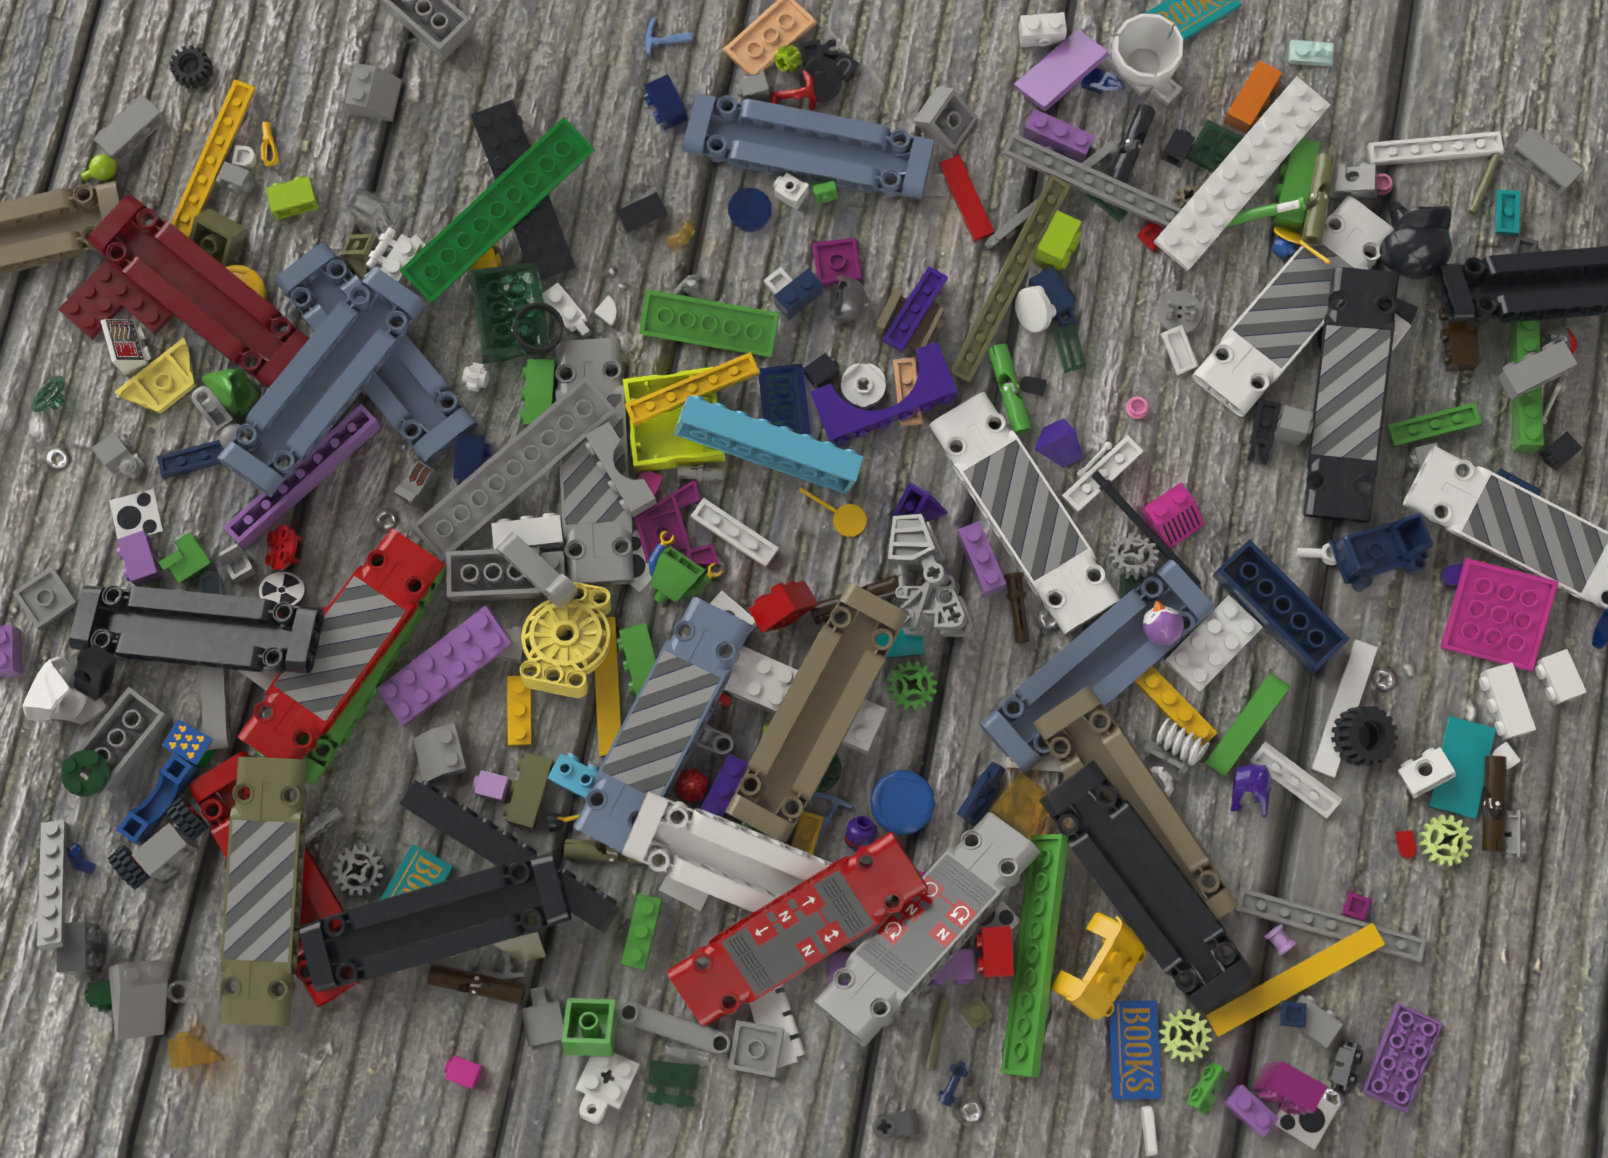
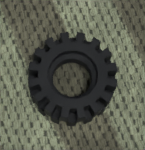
[169,45,213,89]

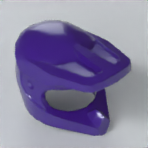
[1230,764,1272,818]

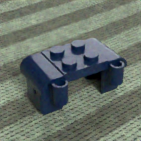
[1328,513,1433,592]

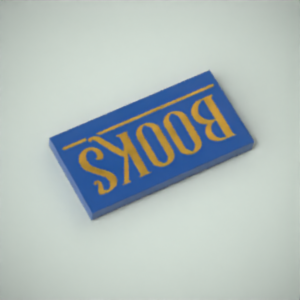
[1109,1001,1161,1099]

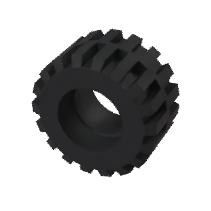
[1331,706,1398,766]

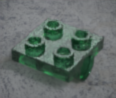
[1186,119,1244,172]

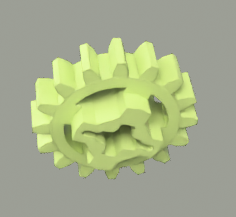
[1419,815,1473,867]
[1159,1009,1212,1062]

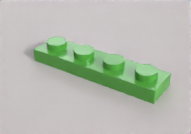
[1386,402,1482,448]

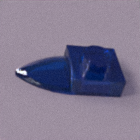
[1081,68,1126,94]

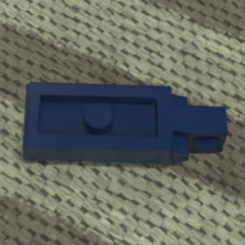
[957,762,1006,827]

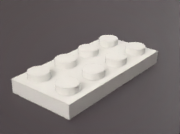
[1164,595,1263,694]

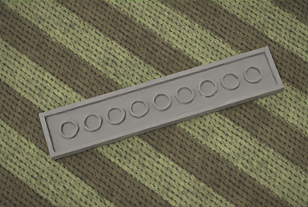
[411,376,616,561]

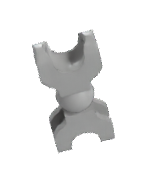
[191,386,249,448]

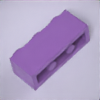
[1023,109,1095,163]
[957,521,1006,598]

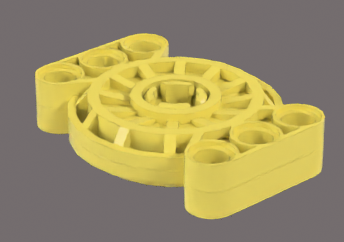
[520,581,612,698]

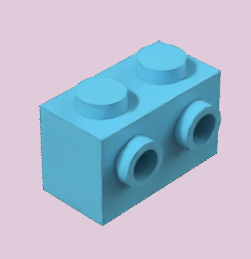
[548,753,600,800]

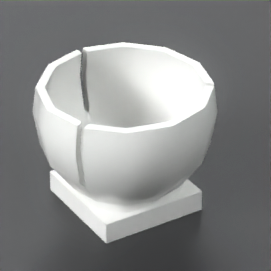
[1111,13,1183,97]

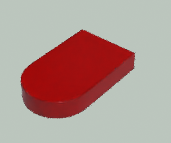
[1395,830,1416,859]

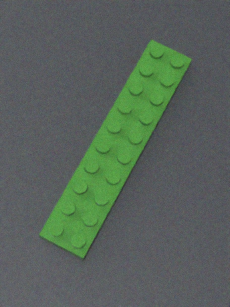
[1001,834,1069,1078]

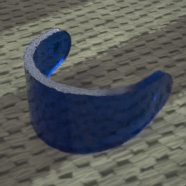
[1592,609,1608,649]

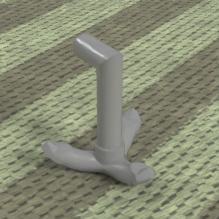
[674,274,727,303]

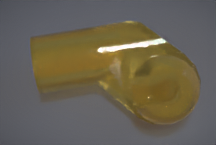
[666,221,695,247]

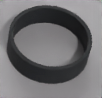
[513,302,564,354]

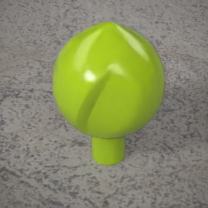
[81,154,117,181]

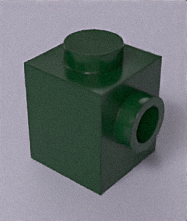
[85,980,112,1012]

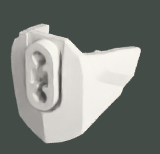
[23,657,108,724]

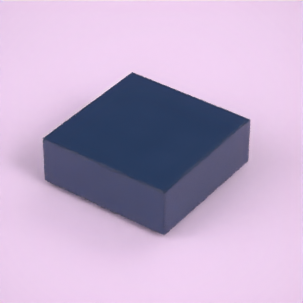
[1280,1001,1307,1028]

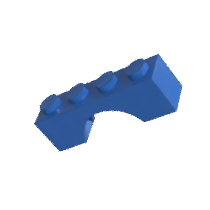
[116,753,200,846]

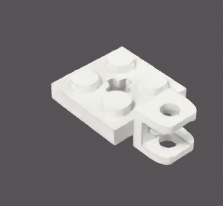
[575,1053,640,1125]

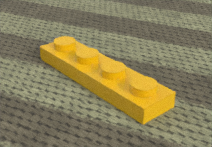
[1134,666,1218,746]

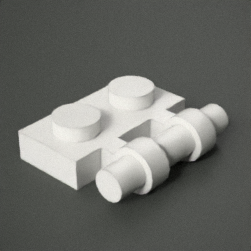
[366,227,422,283]

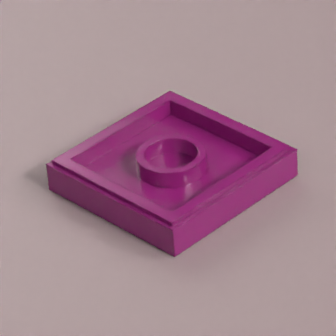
[812,237,862,287]

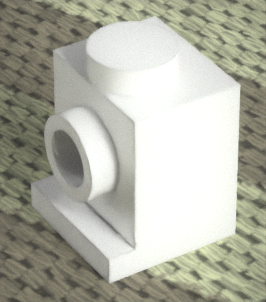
[773,173,809,210]

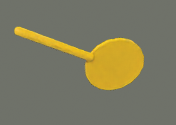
[1273,226,1331,264]
[799,487,867,537]

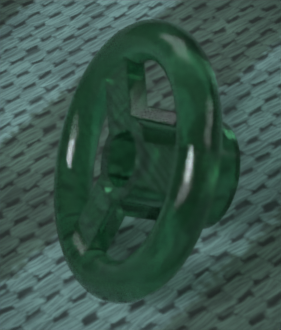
[31,376,66,413]

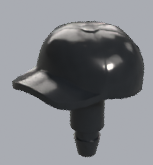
[1379,201,1453,279]

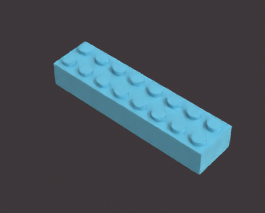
[673,395,863,495]

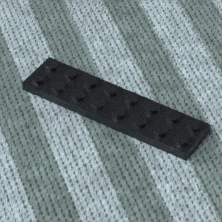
[470,99,576,283]

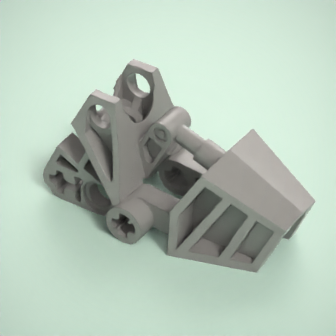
[888,514,975,637]

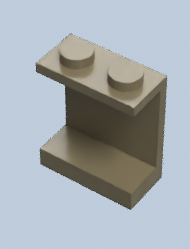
[875,287,946,351]

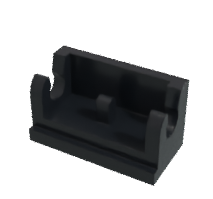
[617,192,668,234]

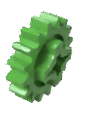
[887,661,937,712]

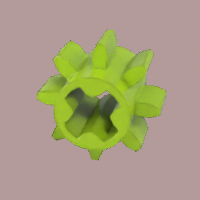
[774,44,802,73]

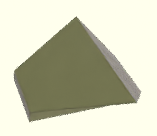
[341,234,379,281]
[493,913,546,962]

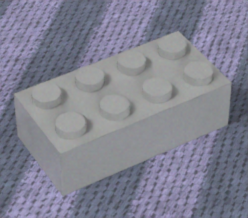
[379,0,474,61]
[446,547,543,602]
[76,687,172,793]

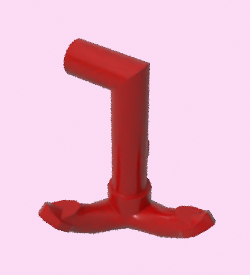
[770,69,817,111]

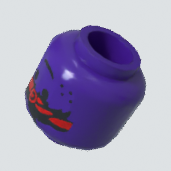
[844,816,877,851]

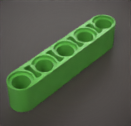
[1205,672,1290,776]

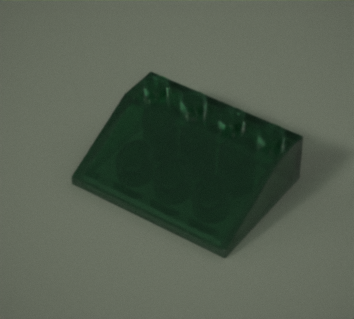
[469,263,550,364]

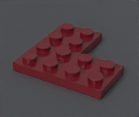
[58,252,174,339]

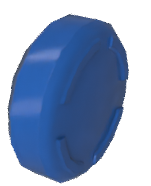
[870,770,935,836]

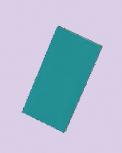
[1428,716,1496,819]

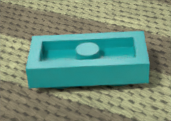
[1494,189,1520,236]

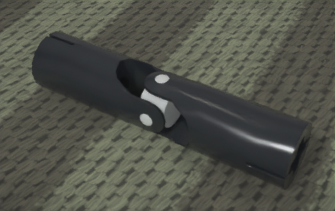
[1109,104,1156,184]

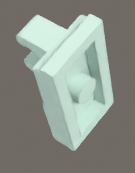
[1288,40,1334,67]

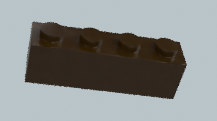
[1437,287,1479,371]

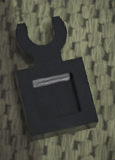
[798,39,838,66]

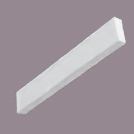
[1367,131,1504,166]
[1311,639,1378,778]

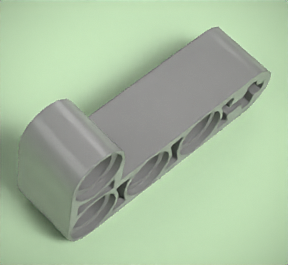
[496,532,578,609]

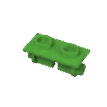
[1186,1062,1230,1115]

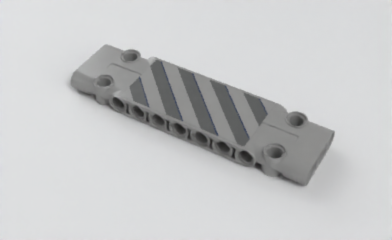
[556,338,634,586]

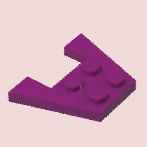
[634,479,719,567]

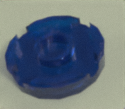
[728,188,772,232]

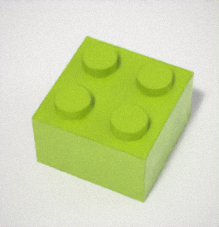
[1034,210,1083,272]

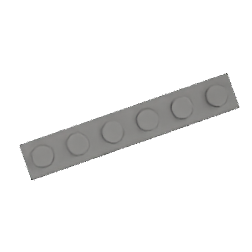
[37,819,67,951]

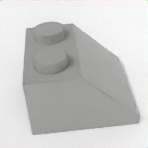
[345,63,402,122]
[913,87,978,152]
[413,723,470,783]

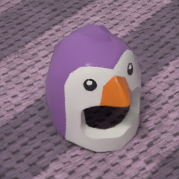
[1143,601,1184,645]

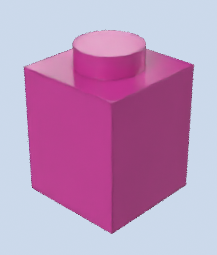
[444,1055,484,1089]

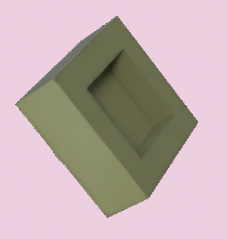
[959,996,993,1030]

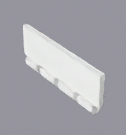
[749,984,805,1068]

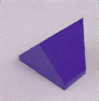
[1035,419,1083,468]
[891,482,948,522]

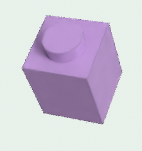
[472,770,511,803]

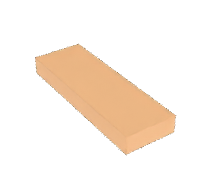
[893,357,923,426]

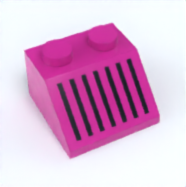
[1140,482,1205,549]

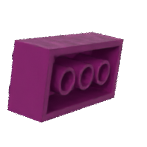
[1252,1061,1327,1115]

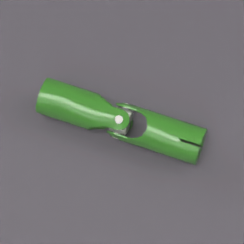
[988,344,1033,435]

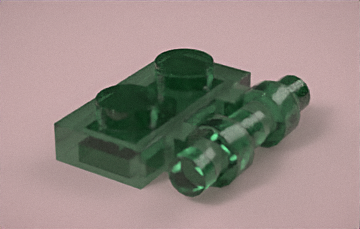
[646,1060,699,1108]

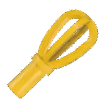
[261,122,279,167]

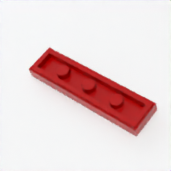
[939,155,994,243]

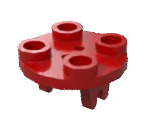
[265,525,301,570]

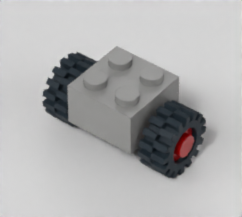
[107,796,208,890]

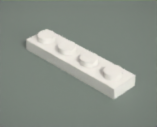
[1061,435,1143,514]
[690,498,779,568]
[1250,742,1342,818]

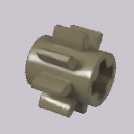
[1173,184,1198,208]

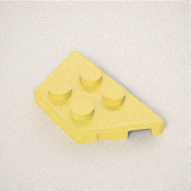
[115,338,196,414]

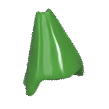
[202,368,259,416]

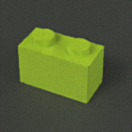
[266,176,320,220]

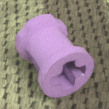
[1264,924,1296,956]

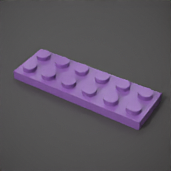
[377,605,514,726]

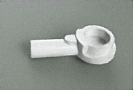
[1296,543,1337,566]

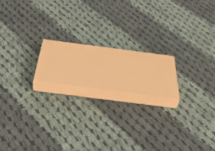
[724,0,817,75]

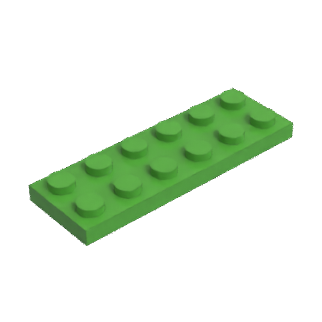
[639,289,780,357]

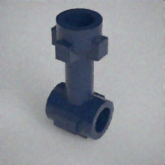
[937,1061,968,1107]

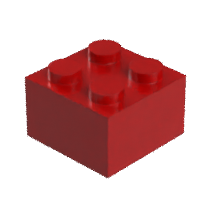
[748,580,819,633]
[975,926,1014,979]

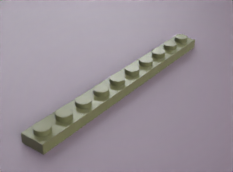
[949,174,1071,383]

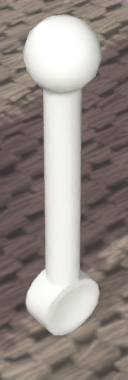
[1543,382,1562,425]
[1077,441,1112,478]

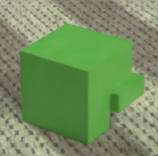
[159,532,215,584]

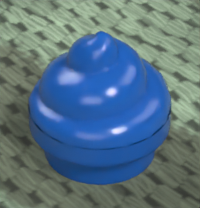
[1272,236,1297,258]

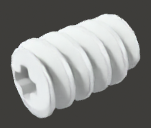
[1156,718,1210,766]

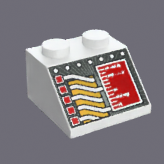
[101,319,152,376]

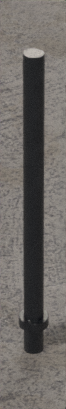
[1091,470,1201,586]

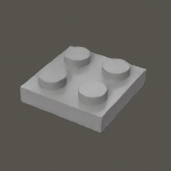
[13,566,78,630]
[728,1020,785,1077]

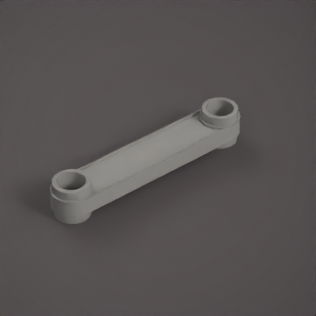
[619,1002,731,1055]

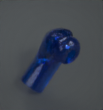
[67,843,96,874]

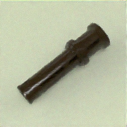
[1003,572,1030,644]

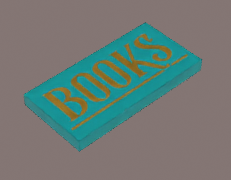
[1144,0,1241,41]
[380,843,454,900]

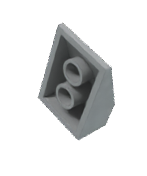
[108,959,167,1040]

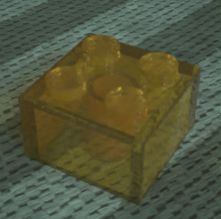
[989,772,1048,839]

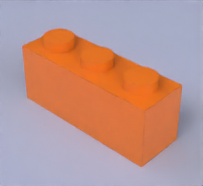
[1224,60,1282,134]

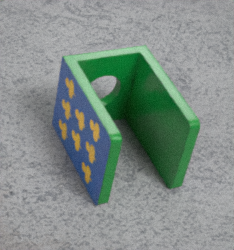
[162,719,217,769]

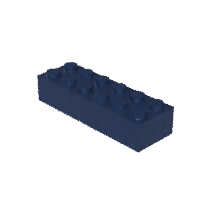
[1213,539,1350,675]

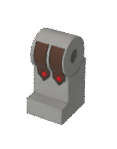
[394,461,436,507]

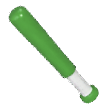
[1226,196,1307,227]

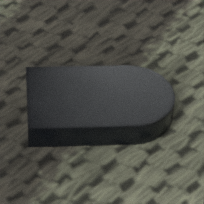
[1019,376,1047,396]

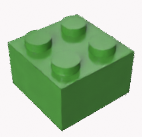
[561,998,618,1057]

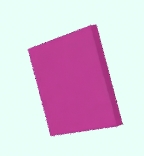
[1440,557,1559,672]

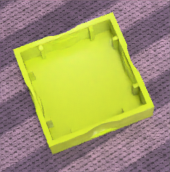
[623,367,726,473]

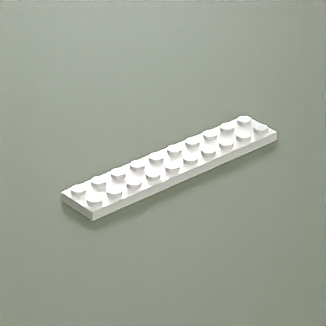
[1153,76,1331,271]

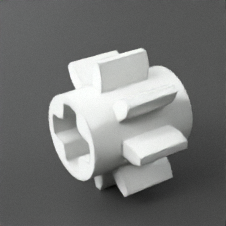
[462,362,489,392]

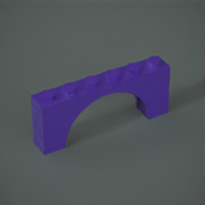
[810,342,958,447]

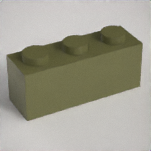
[503,752,555,830]

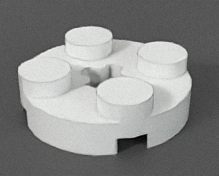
[841,363,886,410]

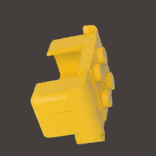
[1051,912,1146,1020]

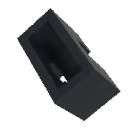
[73,644,117,701]

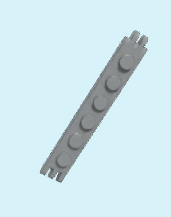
[985,141,1115,249]

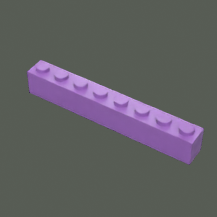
[224,404,382,550]

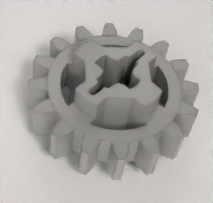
[1108,533,1159,579]
[332,845,385,897]

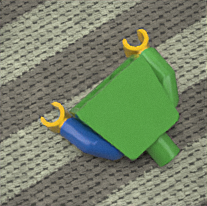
[649,531,722,604]

